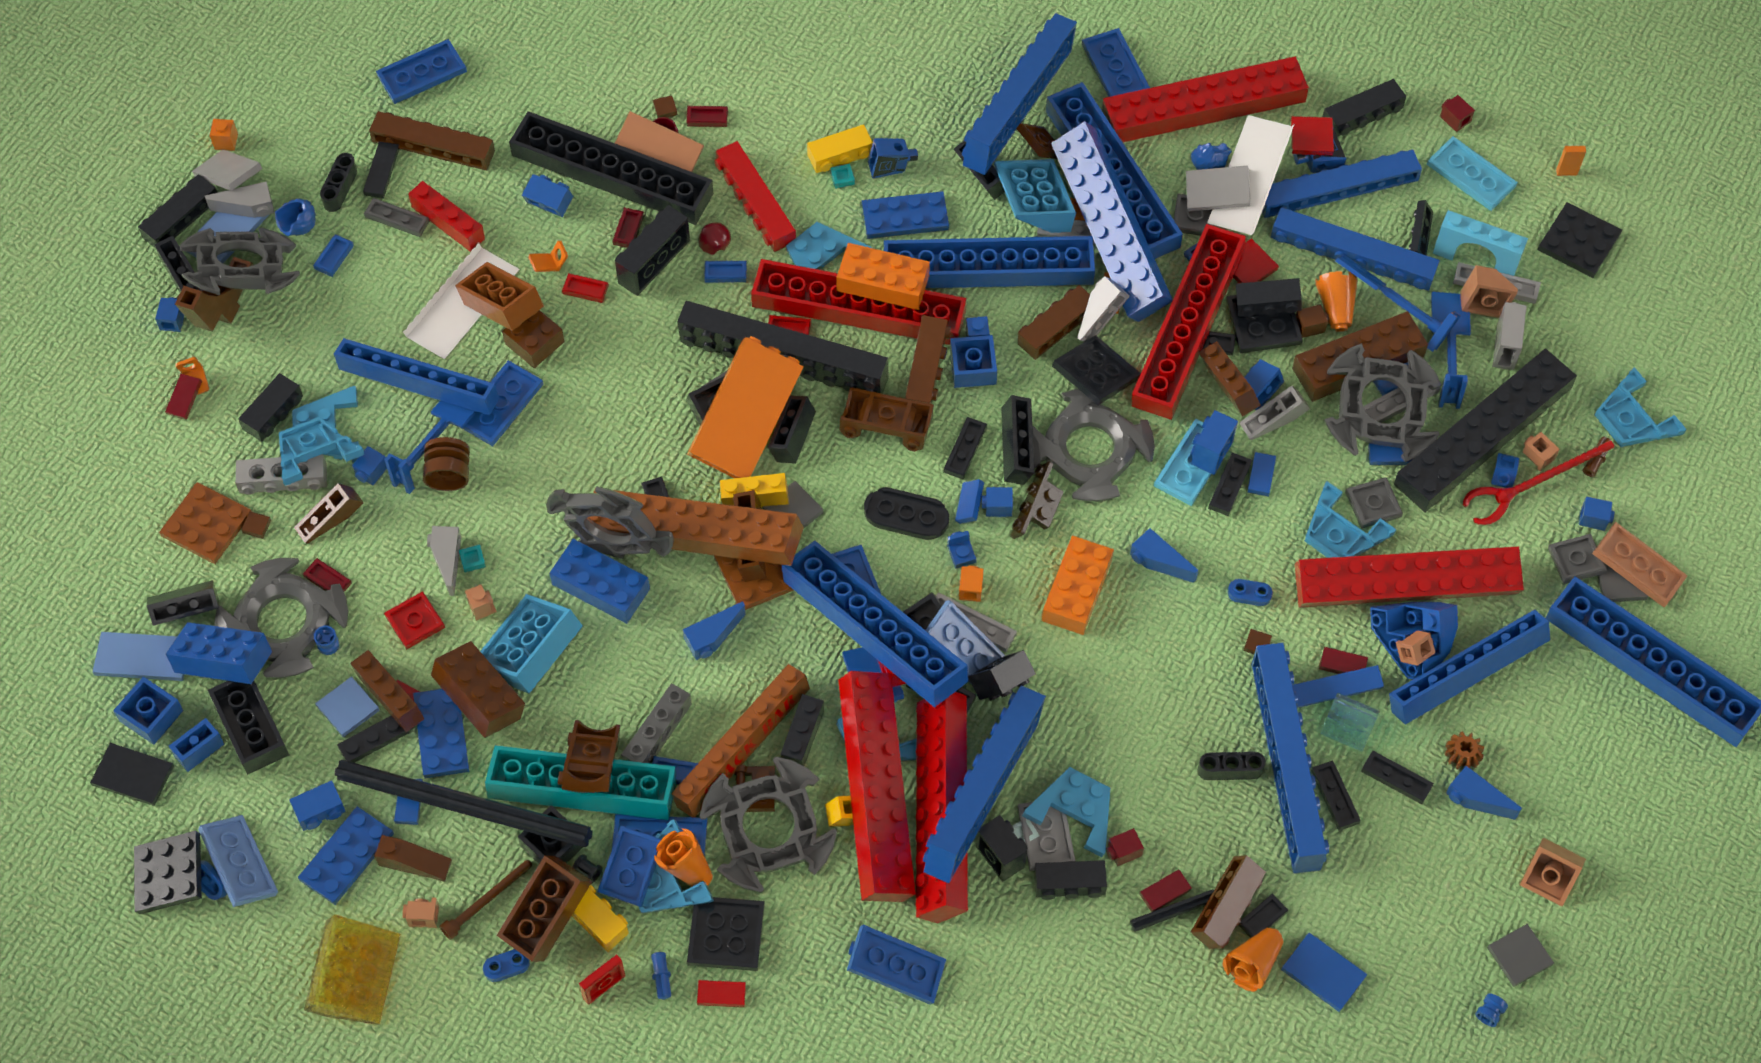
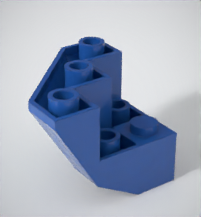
[1370,602,1458,680]

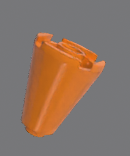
[1315,271,1358,332]
[654,829,713,887]
[1223,928,1283,992]

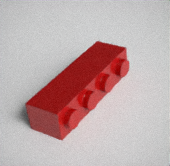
[408,181,485,252]

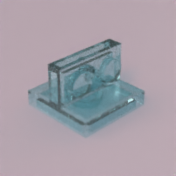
[1320,693,1380,752]

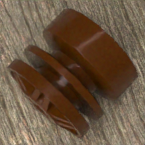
[423,437,470,491]

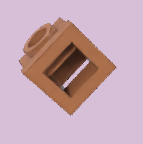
[1523,432,1560,471]
[465,584,497,621]
[1396,631,1435,666]
[403,898,439,928]

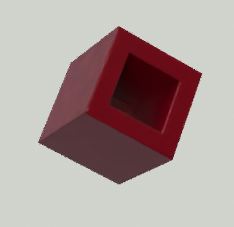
[1440,95,1475,132]
[1106,828,1144,867]

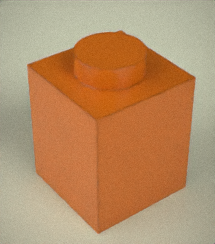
[210,119,238,151]
[959,565,984,602]

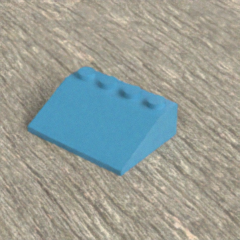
[994,159,1076,233]
[480,594,583,693]

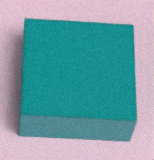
[830,164,855,189]
[459,545,486,573]

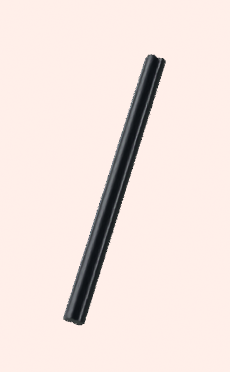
[335,760,593,847]

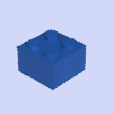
[950,335,997,388]
[1190,410,1238,475]
[113,677,184,745]

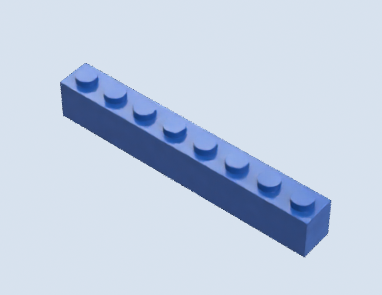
[1262,150,1422,218]
[1271,207,1440,291]
[334,338,499,416]
[1389,610,1550,725]

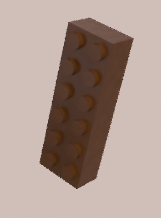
[1292,311,1428,402]

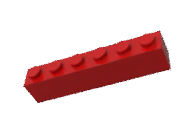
[714,141,796,252]

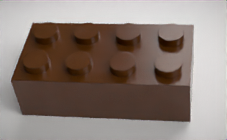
[431,641,525,738]
[496,855,592,962]

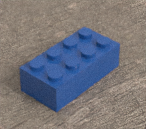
[549,539,650,624]
[166,622,272,684]

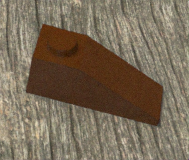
[294,483,364,544]
[375,835,452,881]

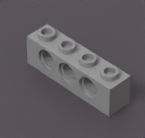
[235,454,327,495]

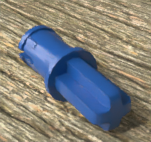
[651,952,671,1000]

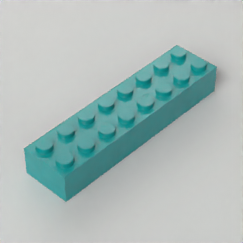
[485,745,677,820]

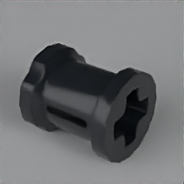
[572,854,603,884]

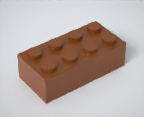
[455,262,544,331]

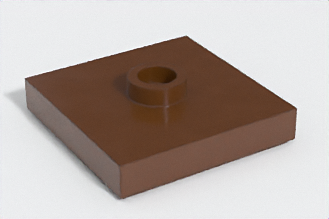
[1016,123,1058,159]

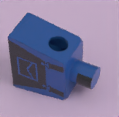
[1294,128,1346,173]
[868,138,918,178]

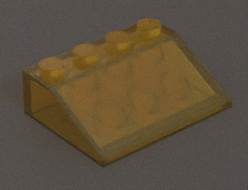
[304,914,401,1025]

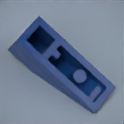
[1130,528,1198,582]
[683,601,746,660]
[1446,766,1522,820]

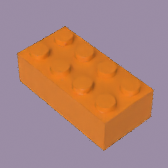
[837,243,930,310]
[1042,535,1114,635]

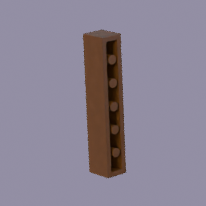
[369,111,495,171]

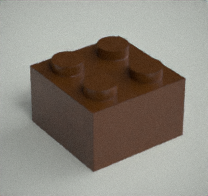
[502,310,565,369]

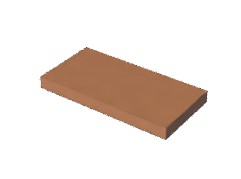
[615,111,704,172]
[1592,522,1687,607]

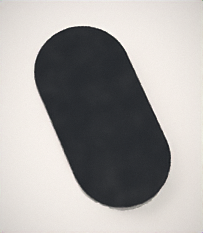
[864,487,950,540]

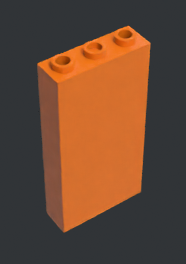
[687,336,804,479]

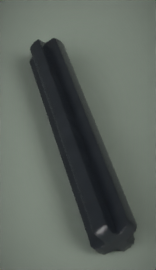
[1130,889,1214,932]

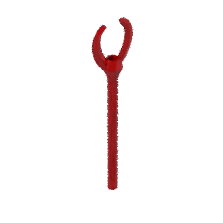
[1463,440,1615,525]

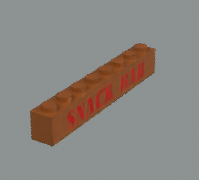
[671,664,810,818]

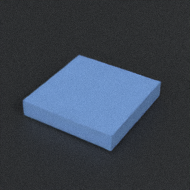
[315,676,380,738]

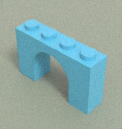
[1433,210,1528,276]

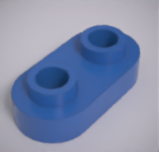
[1228,579,1273,606]
[201,860,227,900]
[483,949,530,982]

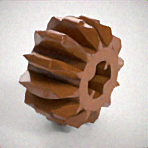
[1445,731,1484,770]

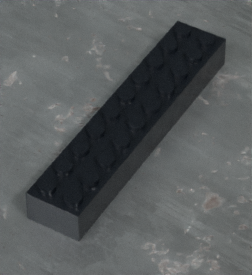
[509,111,714,225]
[677,301,889,394]
[1394,348,1577,513]

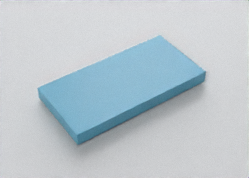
[1426,136,1518,211]
[1154,419,1212,506]

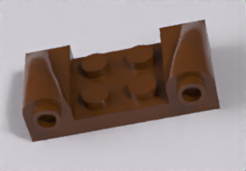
[840,387,934,452]
[558,720,620,793]

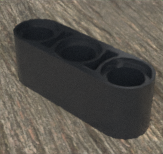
[320,153,357,212]
[1197,752,1266,780]

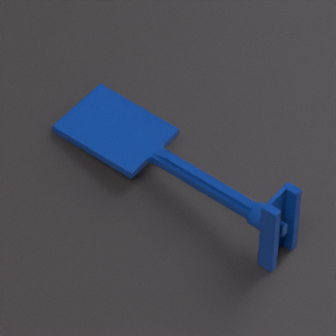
[1336,256,1461,352]
[1431,292,1471,409]
[384,401,476,494]

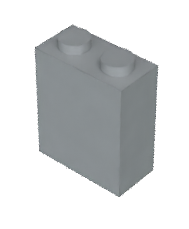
[1492,302,1526,370]

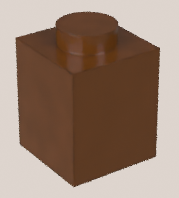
[1296,304,1329,338]

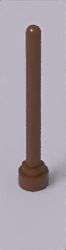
[439,860,532,940]

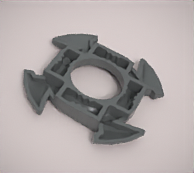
[180,228,300,295]
[1324,343,1442,462]
[1032,389,1155,502]
[546,486,674,559]
[215,558,349,678]
[700,757,837,892]

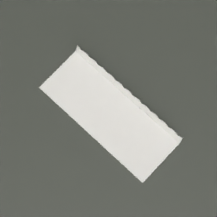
[1207,115,1295,235]
[403,242,520,359]

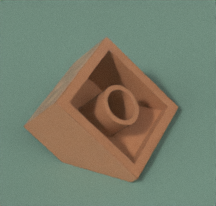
[1460,265,1518,318]
[1520,838,1586,906]

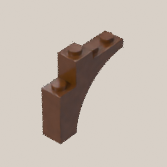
[175,257,254,332]

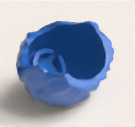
[1191,143,1232,170]
[275,198,316,236]

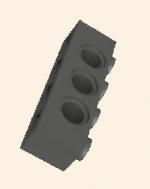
[621,683,692,764]

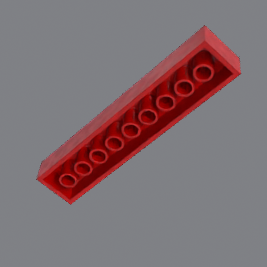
[1101,56,1309,142]
[1132,224,1246,420]
[751,259,967,345]
[1295,546,1524,608]
[838,671,916,902]
[915,692,968,924]

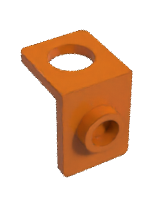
[528,241,568,272]
[175,357,209,395]

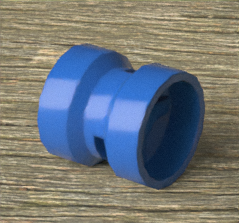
[314,626,340,655]
[1475,993,1508,1027]

